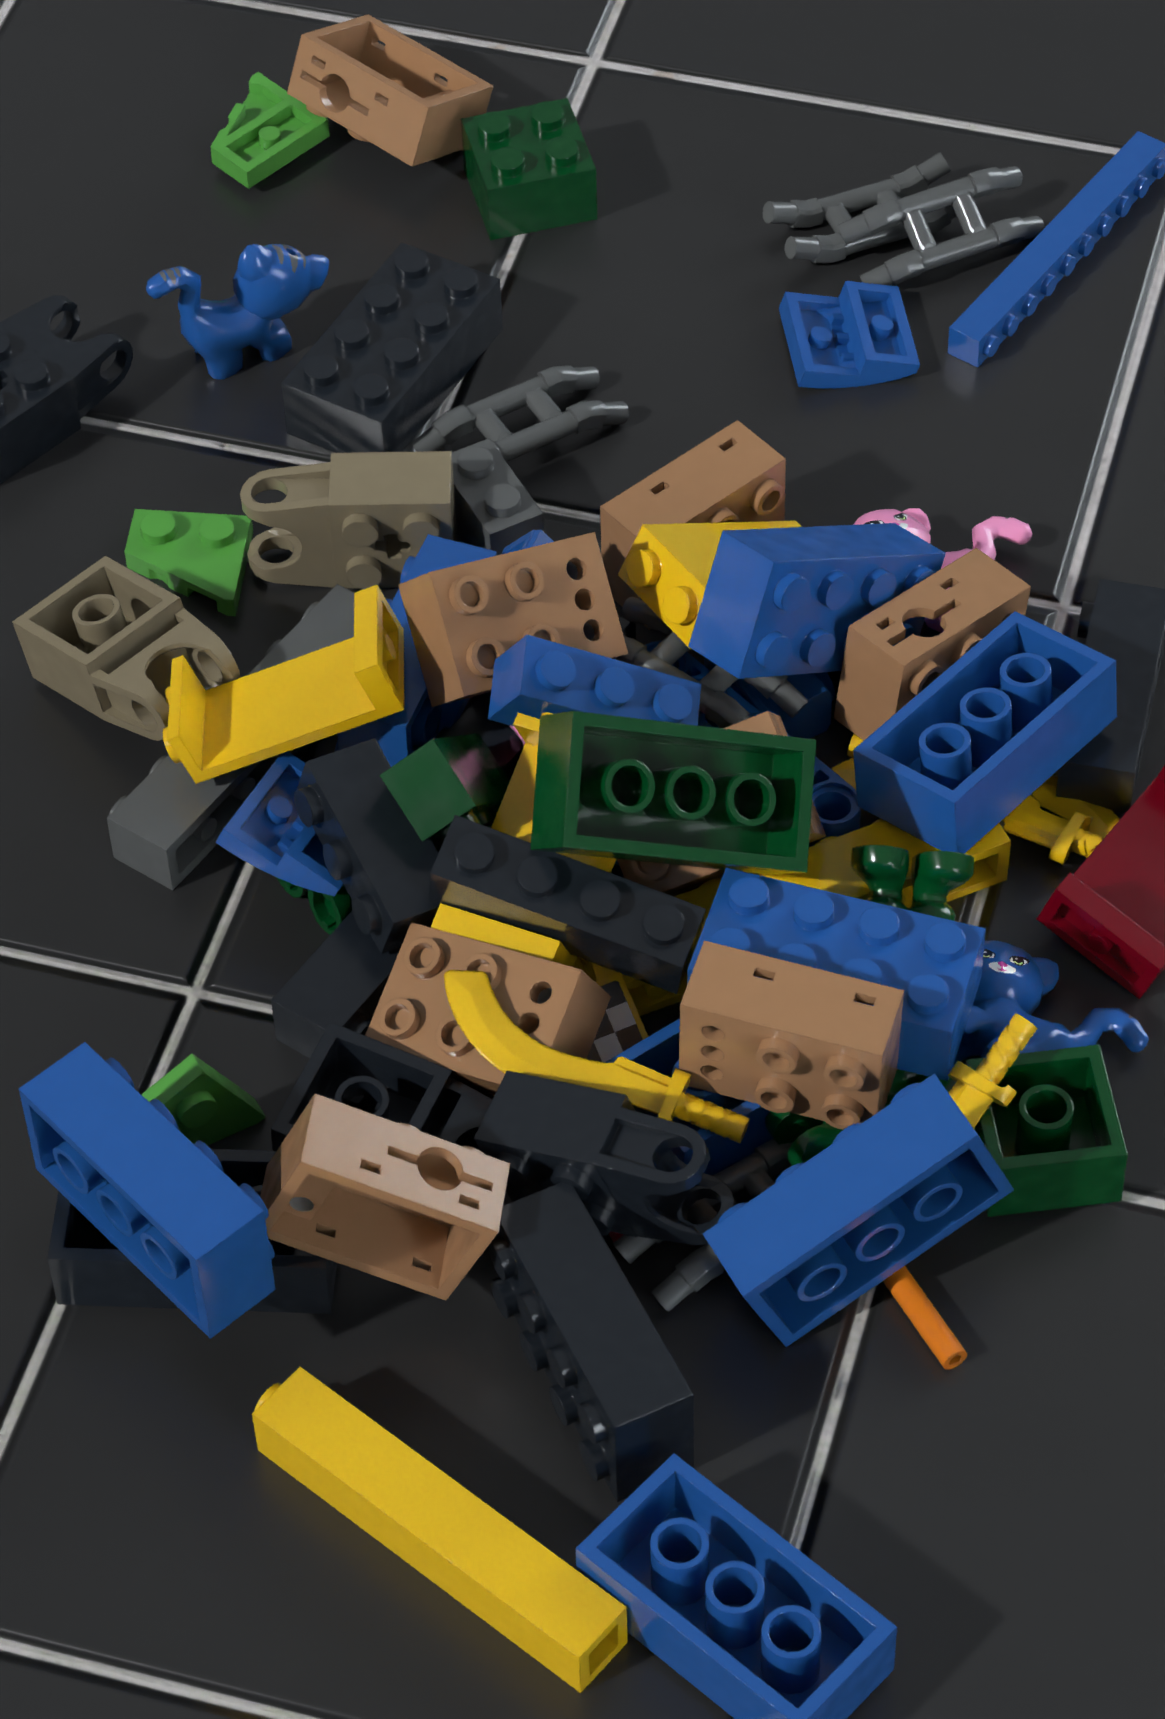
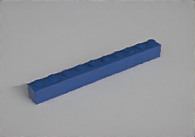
[948,131,1165,368]

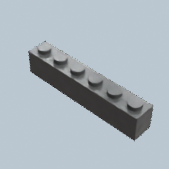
[107,584,354,891]

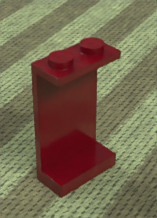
[1037,765,1165,999]

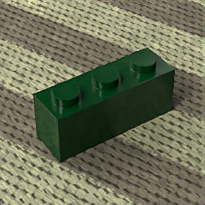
[380,733,510,842]

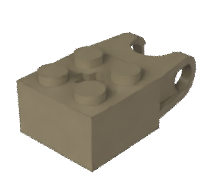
[240,451,457,589]
[12,556,241,741]

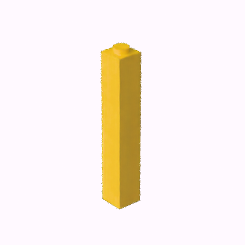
[252,1367,628,1693]

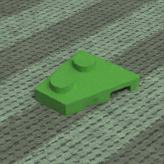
[210,72,330,189]
[125,509,254,616]
[141,1053,266,1146]

